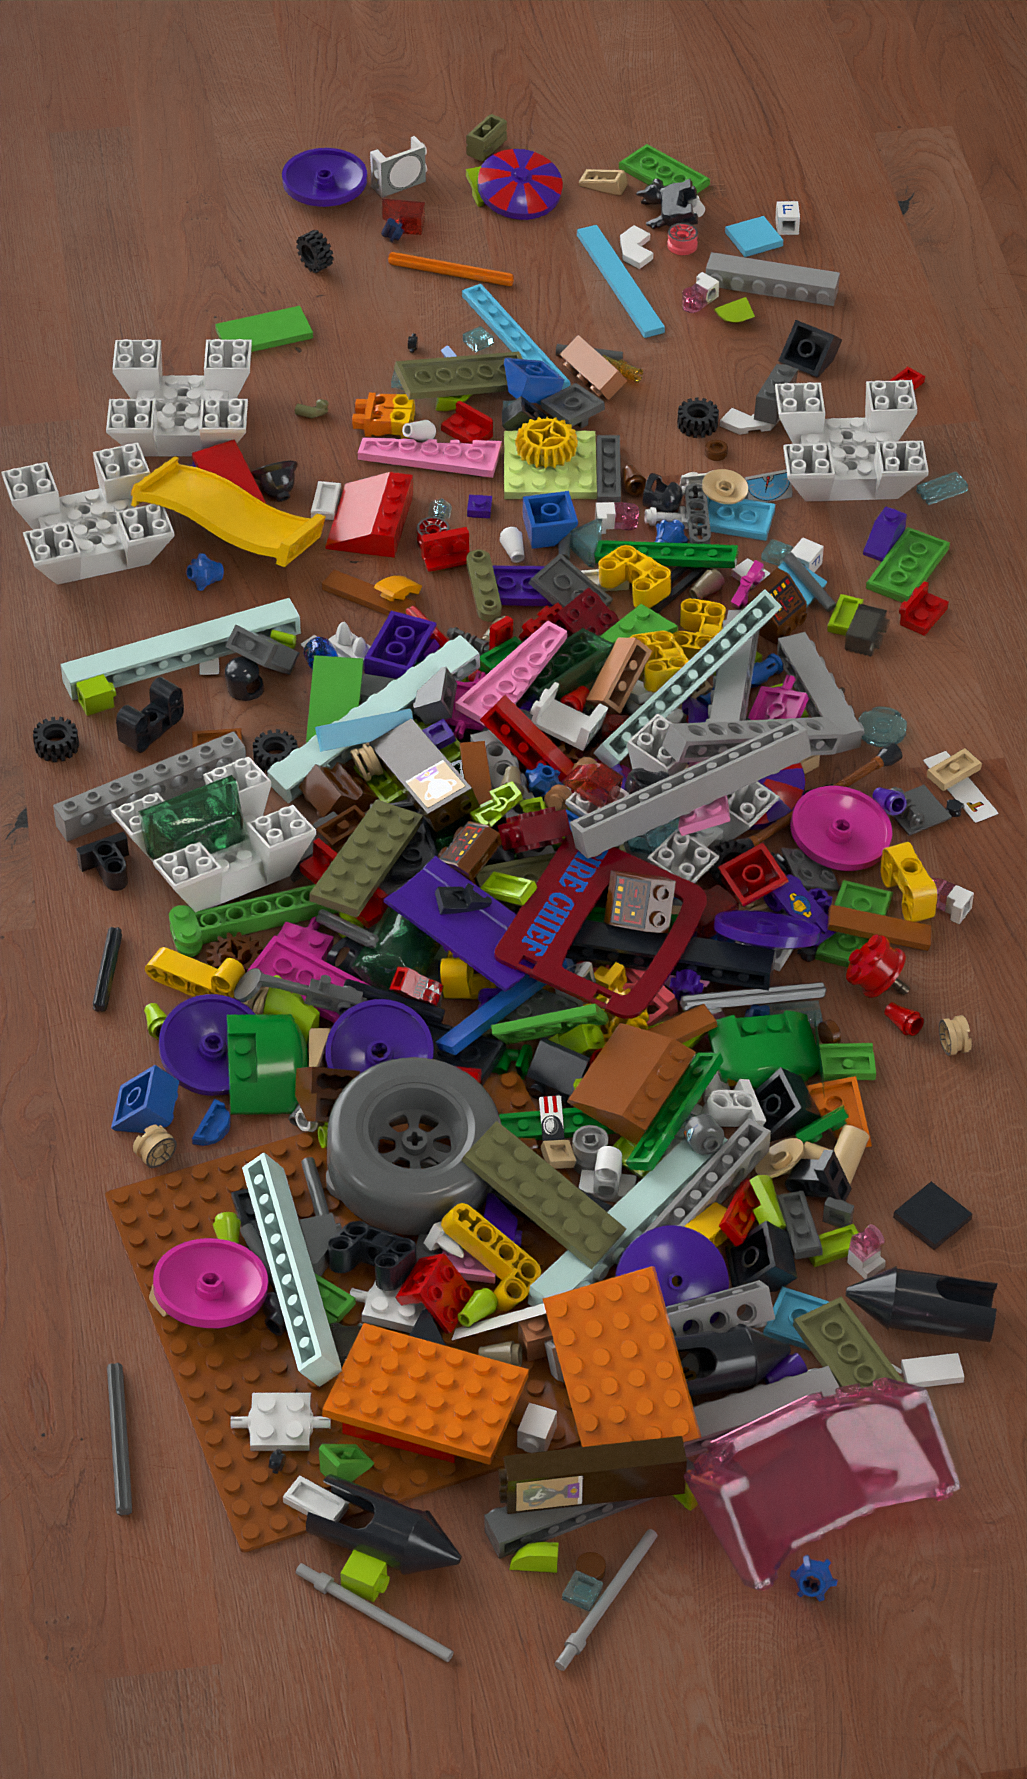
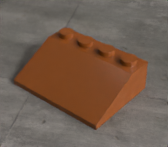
[567,1023,696,1145]

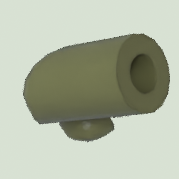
[295,399,329,418]

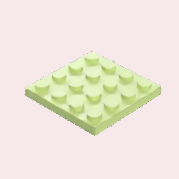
[504,430,597,499]

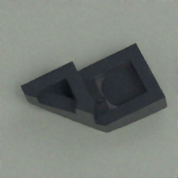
[435,883,492,914]

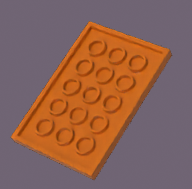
[543,1266,702,1447]
[322,1323,529,1465]

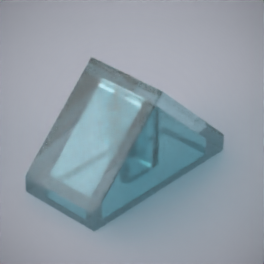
[570,518,603,568]

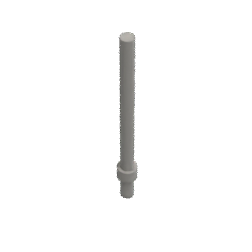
[554,1529,658,1671]
[296,1563,454,1662]

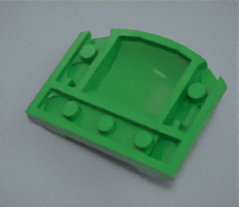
[707,1010,820,1090]
[226,1014,309,1115]

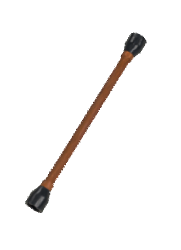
[733,743,903,858]

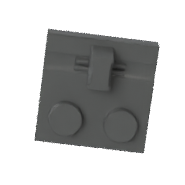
[541,383,605,428]

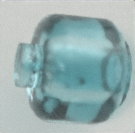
[428,499,452,519]

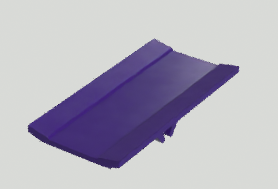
[384,856,535,992]

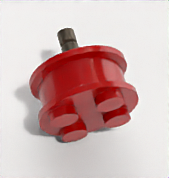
[846,934,910,998]

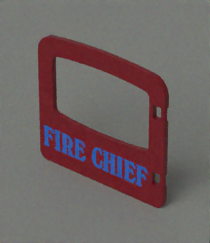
[494,832,707,1019]

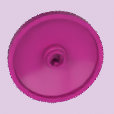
[790,786,892,871]
[153,1238,268,1328]

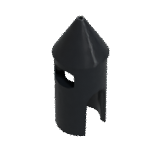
[845,1266,998,1343]
[674,1324,791,1396]
[306,1474,462,1575]

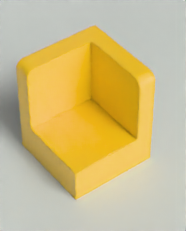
[594,962,627,991]

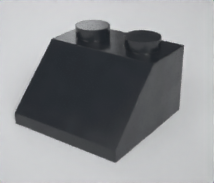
[778,320,842,377]
[526,1037,590,1109]
[754,1068,821,1142]
[725,1220,798,1292]

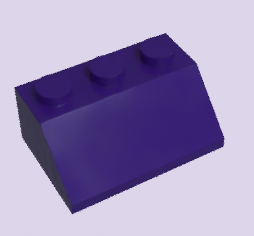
[364,611,437,679]

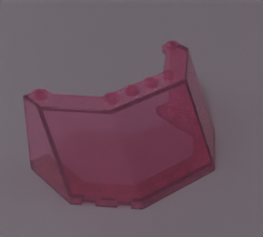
[683,1377,962,1591]

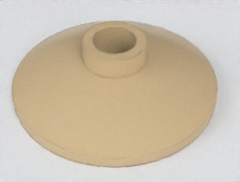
[702,469,748,504]
[755,1138,805,1178]

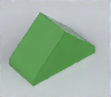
[319,1444,374,1482]

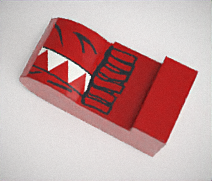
[390,967,444,1006]

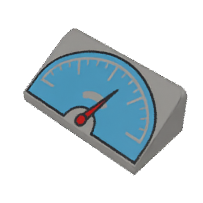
[745,470,792,502]

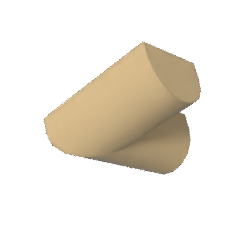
[801,1125,869,1184]

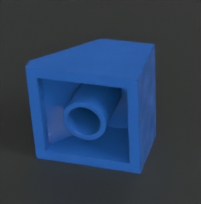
[504,358,565,405]
[523,491,578,549]
[111,1065,179,1133]

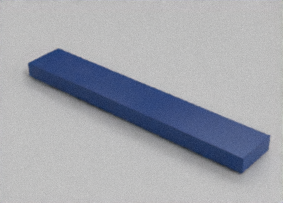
[436,959,568,1055]

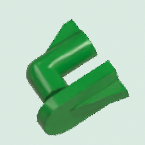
[492,1044,532,1080]

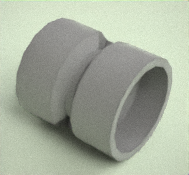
[572,1125,608,1175]

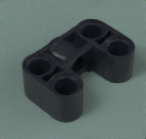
[116,677,184,753]
[328,1221,417,1291]

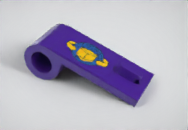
[763,874,837,947]

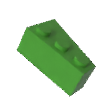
[593,604,678,668]

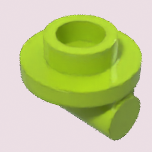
[270,630,296,649]

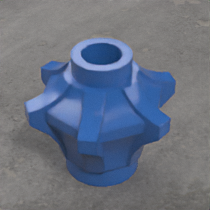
[655,519,689,543]
[186,553,224,591]
[525,763,563,801]
[790,1554,838,1602]

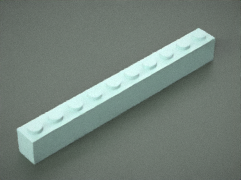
[594,589,782,769]
[61,598,301,700]
[267,635,480,803]
[528,1137,728,1306]
[242,1153,342,1387]

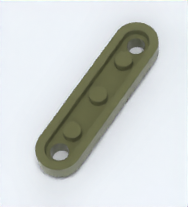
[467,549,502,622]

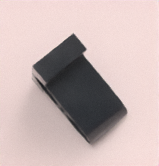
[76,831,129,891]
[785,1150,852,1201]

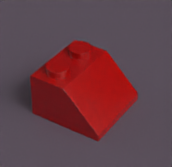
[718,843,789,907]

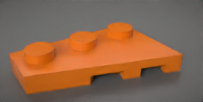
[806,1076,872,1147]

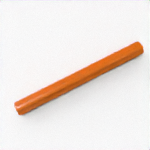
[388,252,514,286]

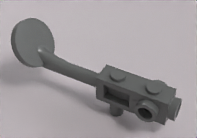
[234,968,367,1015]

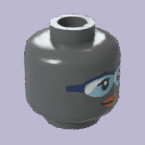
[684,1114,725,1155]

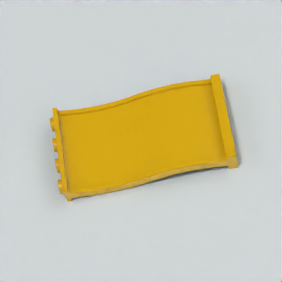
[131,456,326,567]

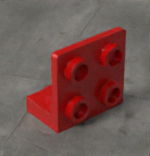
[395,1253,474,1334]

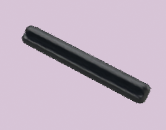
[92,927,122,1012]
[343,979,445,1023]

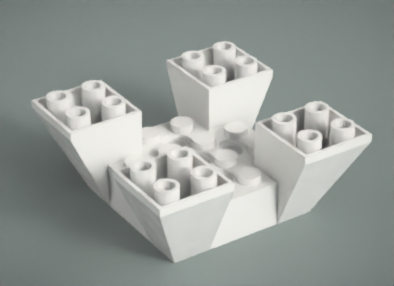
[106,339,252,456]
[775,380,929,501]
[1,443,175,585]
[565,714,779,883]
[111,757,316,912]

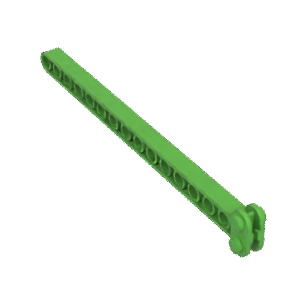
[169,844,560,957]

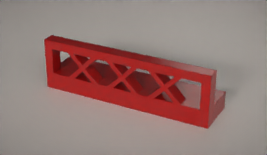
[300,838,388,929]

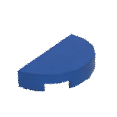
[192,1099,231,1146]

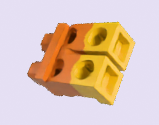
[352,392,415,439]

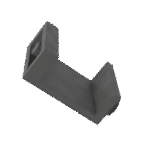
[225,624,300,675]

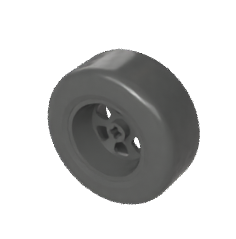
[327,1057,501,1236]

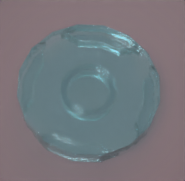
[858,706,907,747]

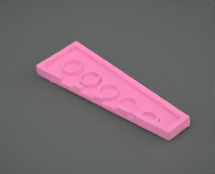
[358,438,502,478]
[455,621,567,726]
[678,761,730,836]

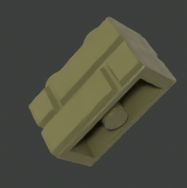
[466,114,507,161]

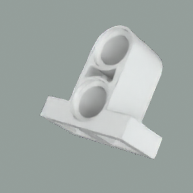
[700,1079,766,1127]
[579,1146,637,1202]

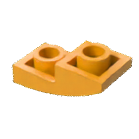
[374,576,422,601]

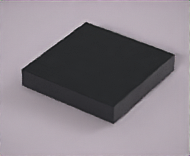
[893,1181,972,1250]

